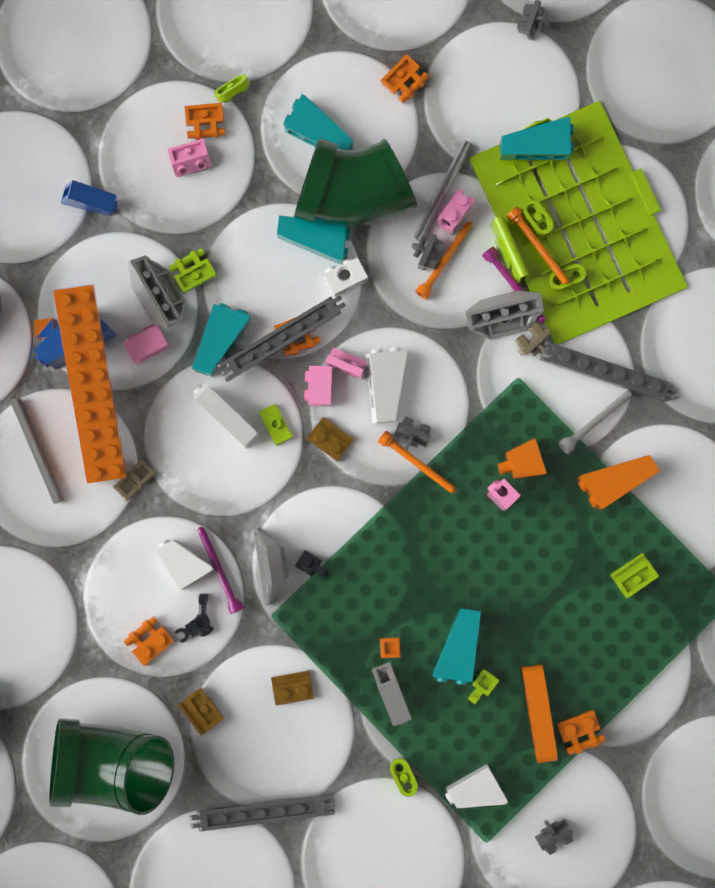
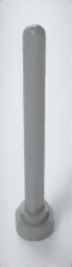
[559,390,632,454]

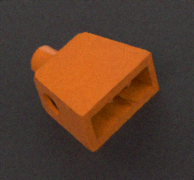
[497,439,547,479]

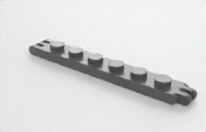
[217,296,346,382]
[540,341,676,401]
[189,794,335,832]

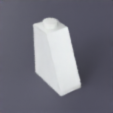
[156,539,214,590]
[445,764,508,808]

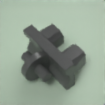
[517,0,551,40]
[411,233,445,270]
[394,416,431,450]
[535,819,573,855]

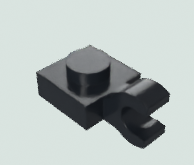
[295,550,330,579]

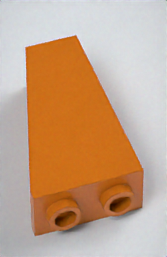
[578,455,660,510]

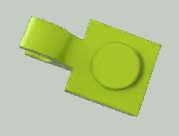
[468,669,499,704]

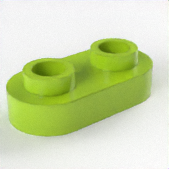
[214,74,250,103]
[522,200,553,236]
[549,264,586,291]
[390,758,418,797]

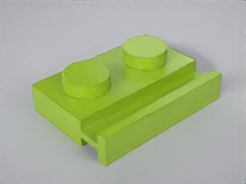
[610,553,659,598]

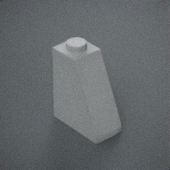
[372,662,411,726]

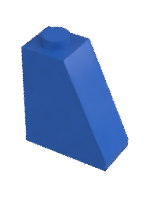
[60,180,118,216]

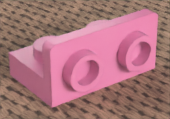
[168,139,212,177]
[325,348,367,380]

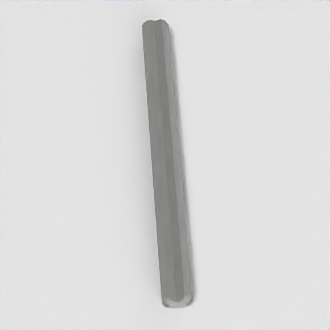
[414,140,472,241]
[11,398,64,504]

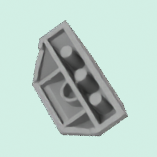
[128,255,186,328]
[466,291,544,340]
[253,528,289,606]

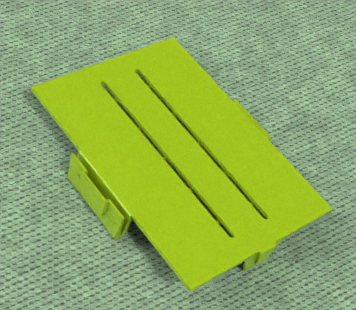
[468,101,688,345]

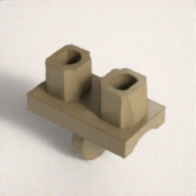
[515,322,551,356]

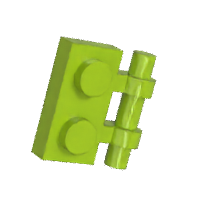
[169,248,217,294]

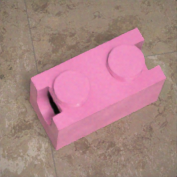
[436,188,475,235]
[123,324,170,365]
[304,366,333,407]
[487,479,521,511]

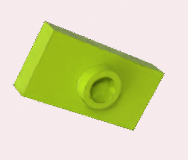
[259,403,293,446]

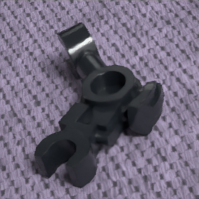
[175,593,214,643]

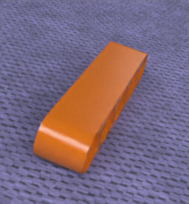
[522,664,558,764]

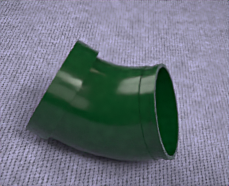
[293,137,418,226]
[49,718,174,815]

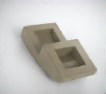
[113,459,155,502]

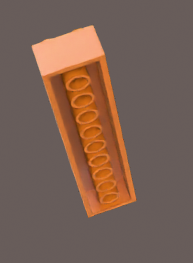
[53,284,127,484]

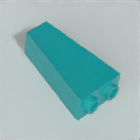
[283,94,354,150]
[500,117,574,160]
[277,215,350,265]
[192,303,251,377]
[432,608,481,685]

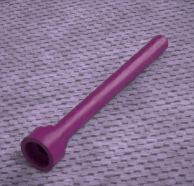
[482,246,545,323]
[197,527,244,614]

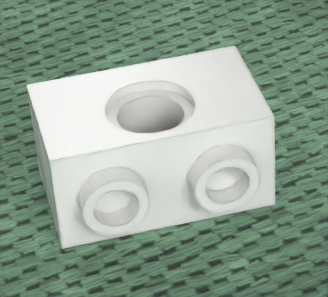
[324,257,368,298]

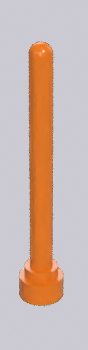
[506,207,569,284]
[415,221,472,300]
[377,430,456,493]

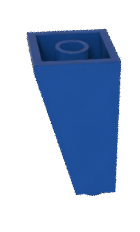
[33,318,117,369]

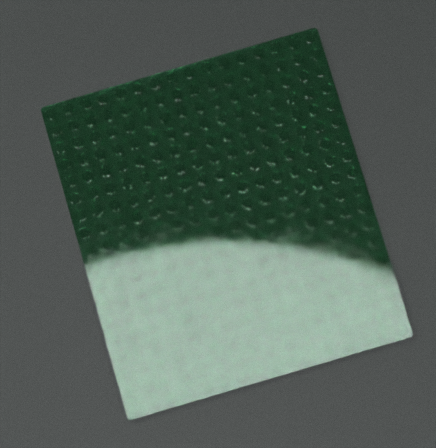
[271,378,715,843]

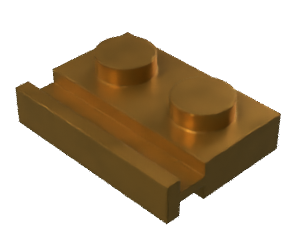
[307,417,354,462]
[271,670,314,706]
[178,687,224,736]

